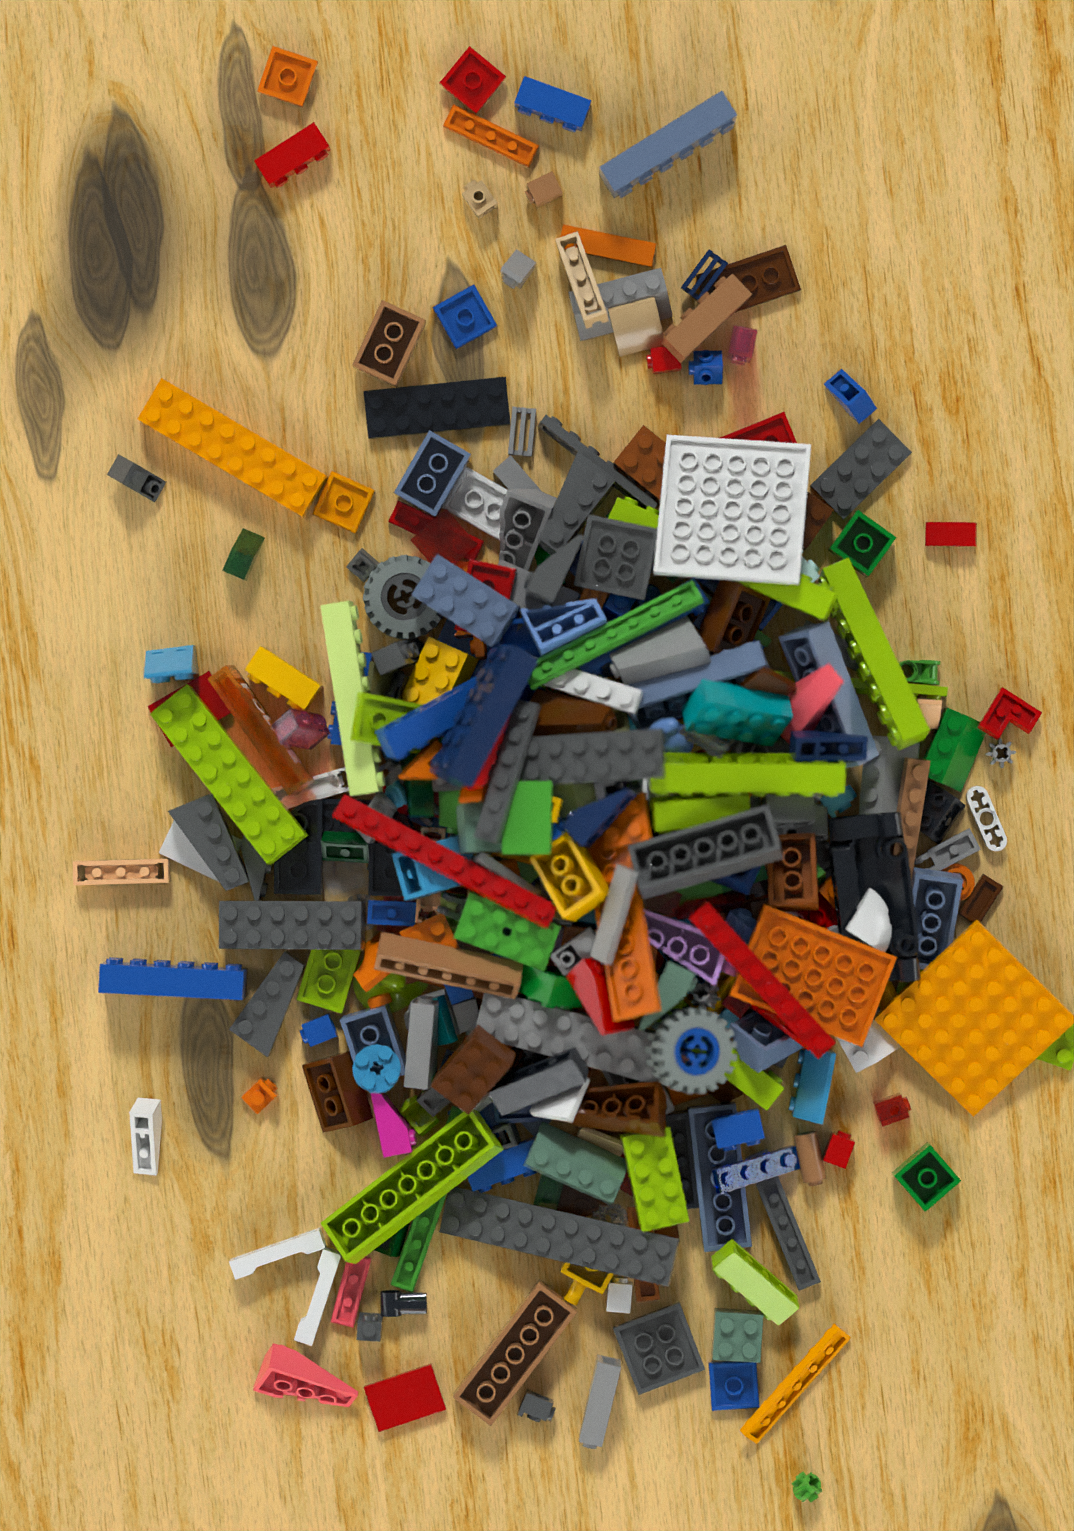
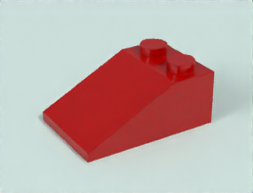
[566,957,635,1035]

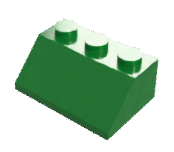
[923,708,986,792]

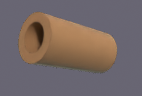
[793,1131,826,1186]

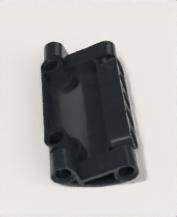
[828,812,921,982]

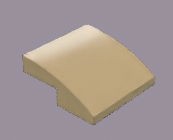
[608,297,664,357]

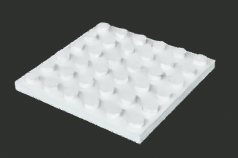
[654,435,811,585]

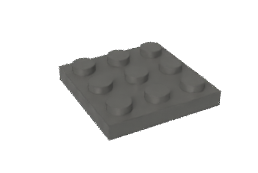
[574,514,658,600]
[613,1302,705,1395]

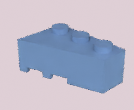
[520,599,607,657]

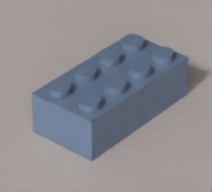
[411,554,522,647]
[901,867,963,969]

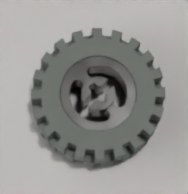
[363,555,443,640]

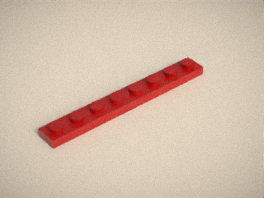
[689,902,836,1059]

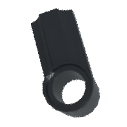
[380,1290,427,1317]

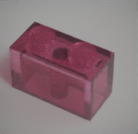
[726,325,758,366]
[271,708,330,750]

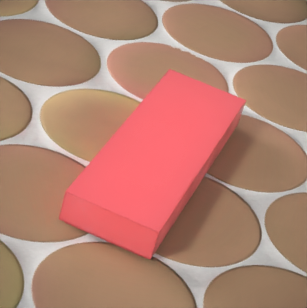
[331,1256,372,1328]

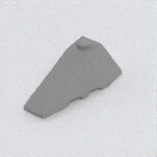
[499,489,557,571]

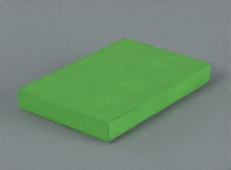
[502,781,553,855]

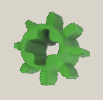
[792,1472,822,1502]

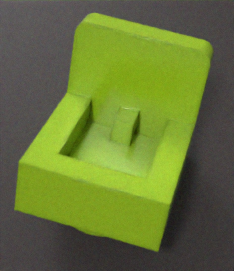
[398,1095,440,1137]

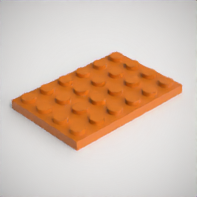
[729,905,897,1047]

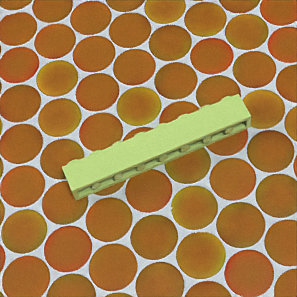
[320,601,385,796]

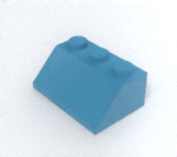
[788,1048,836,1125]

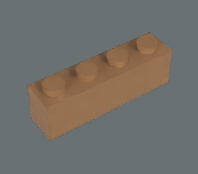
[661,274,752,363]

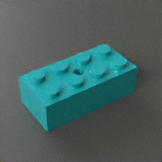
[682,679,793,746]

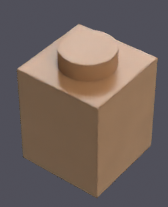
[524,171,563,208]

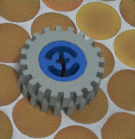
[645,1007,737,1094]

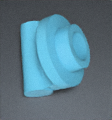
[385,780,407,807]

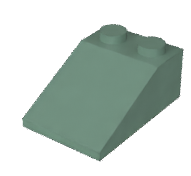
[638,959,697,1030]

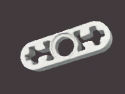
[966,786,1007,851]

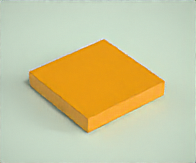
[312,471,375,534]

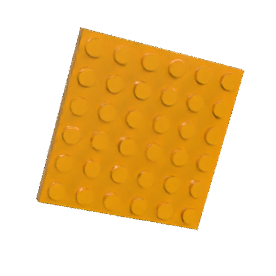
[874,920,1074,1117]

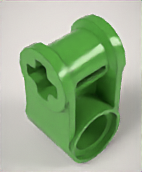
[899,660,941,685]

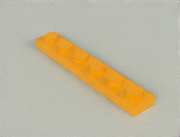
[740,1323,851,1444]

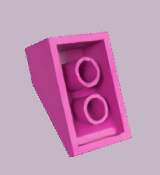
[371,1092,417,1157]

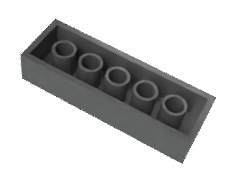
[628,805,784,899]
[219,901,365,949]

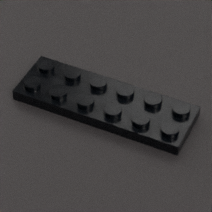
[364,377,511,439]

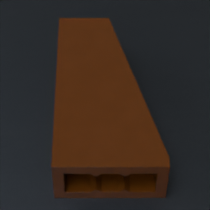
[529,689,617,737]

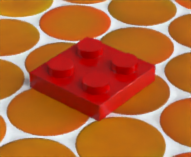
[439,46,506,114]

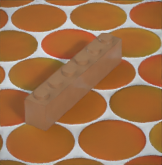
[374,932,523,999]

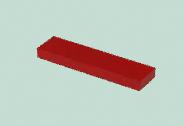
[388,500,484,560]

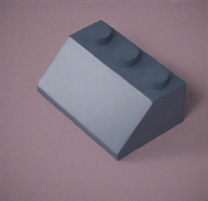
[729,1011,804,1073]

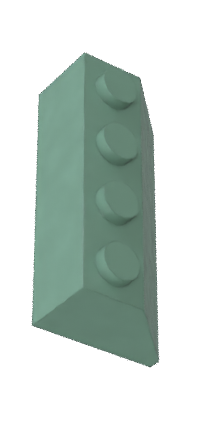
[523,1122,627,1205]

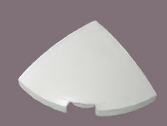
[846,888,892,952]

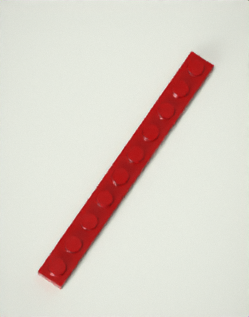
[333,794,557,930]

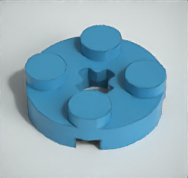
[353,1045,401,1094]

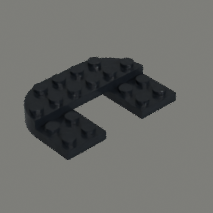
[274,799,416,896]

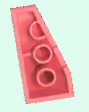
[780,664,844,745]
[253,1343,358,1407]

